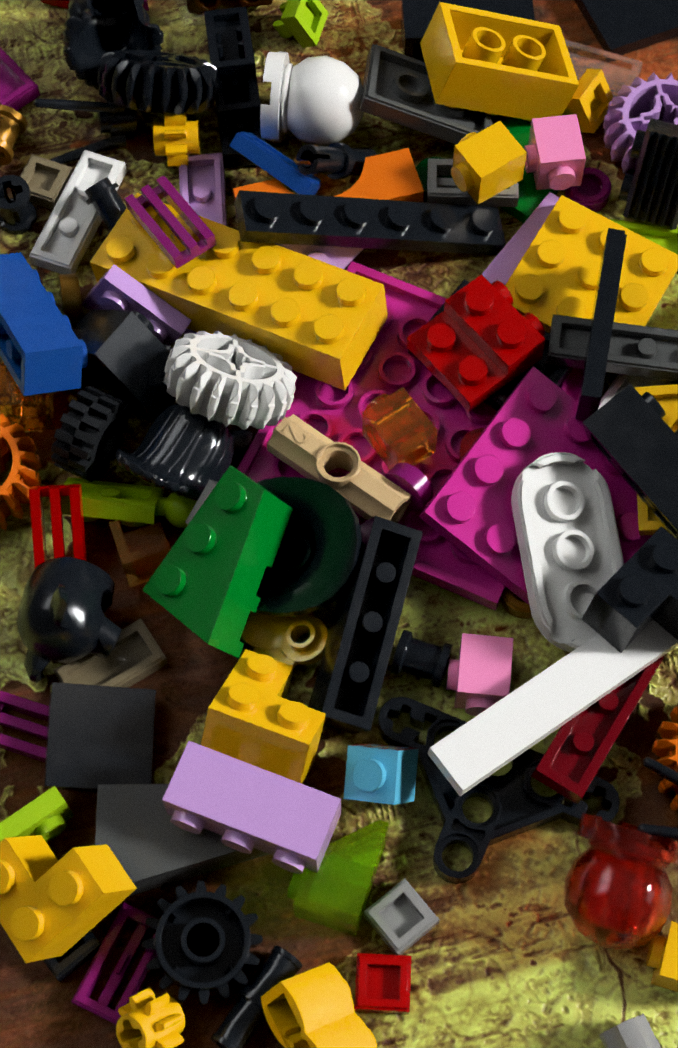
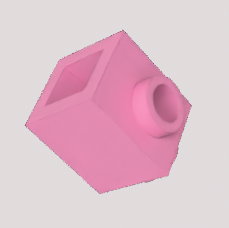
[524,114,586,190]
[446,633,514,716]

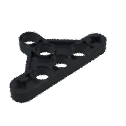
[378,697,620,884]

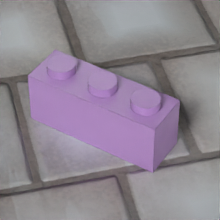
[162,741,341,874]

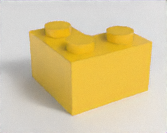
[201,649,326,784]
[0,835,137,963]

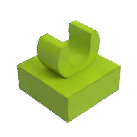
[273,0,329,48]

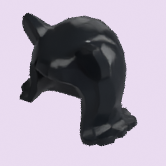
[63,0,164,90]
[115,403,253,501]

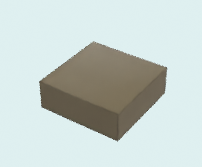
[20,154,73,210]

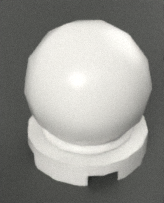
[260,51,364,146]

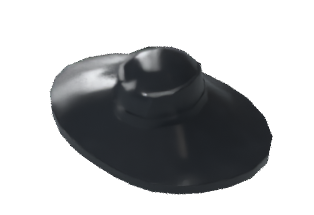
[256,477,362,616]

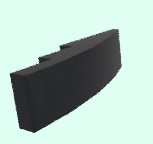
[204,6,266,168]

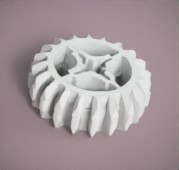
[163,330,297,430]

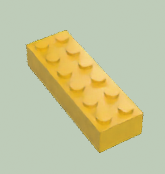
[90,193,388,391]

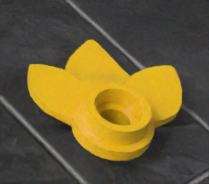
[241,612,329,667]

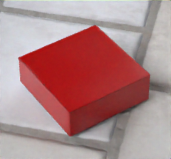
[354,953,412,1015]

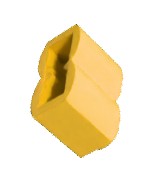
[261,962,377,1048]

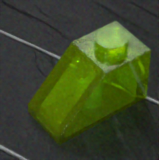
[287,820,389,937]

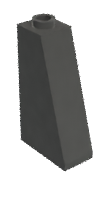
[95,784,268,898]

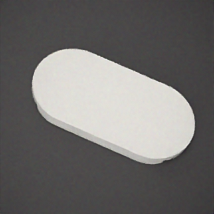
[511,452,624,652]

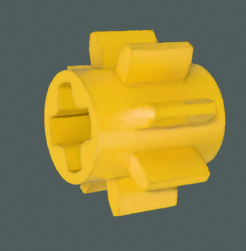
[153,113,200,167]
[116,987,185,1048]

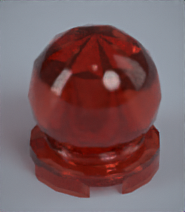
[565,812,678,951]

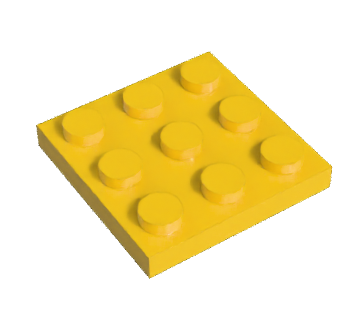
[505,195,678,333]

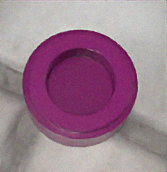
[565,167,611,212]
[384,462,433,512]

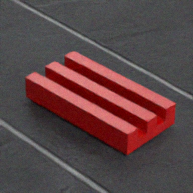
[29,484,87,569]

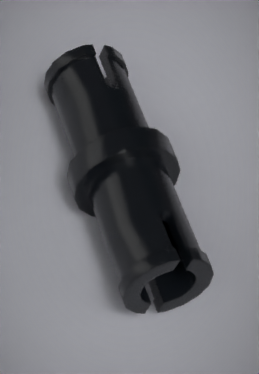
[296,143,377,179]
[210,945,303,1048]

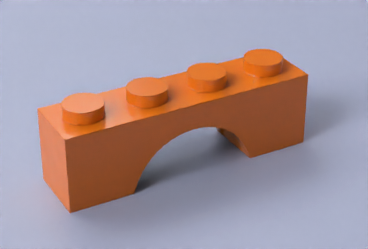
[233,148,424,217]

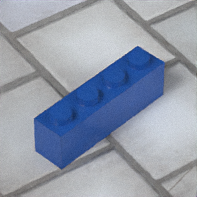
[0,252,88,396]

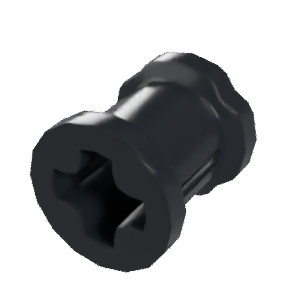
[0,175,37,235]
[391,630,453,688]

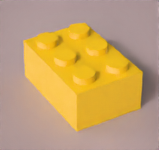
[420,2,579,122]

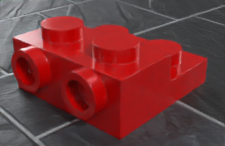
[407,274,546,412]

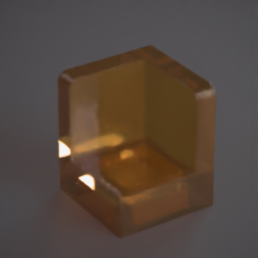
[109,520,171,587]

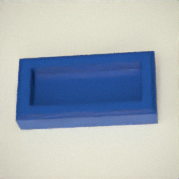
[229,132,322,195]

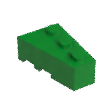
[142,465,293,659]

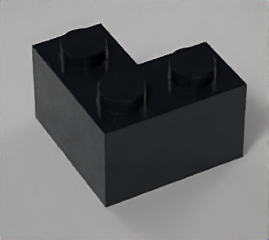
[72,309,176,420]
[582,527,678,653]

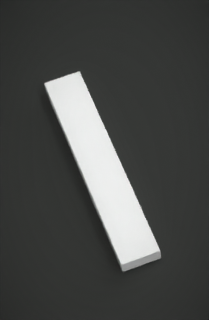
[427,620,678,796]

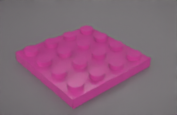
[419,366,652,605]

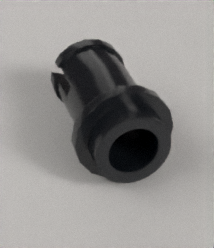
[85,177,127,231]

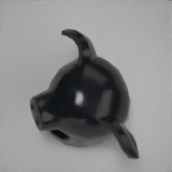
[17,557,121,683]

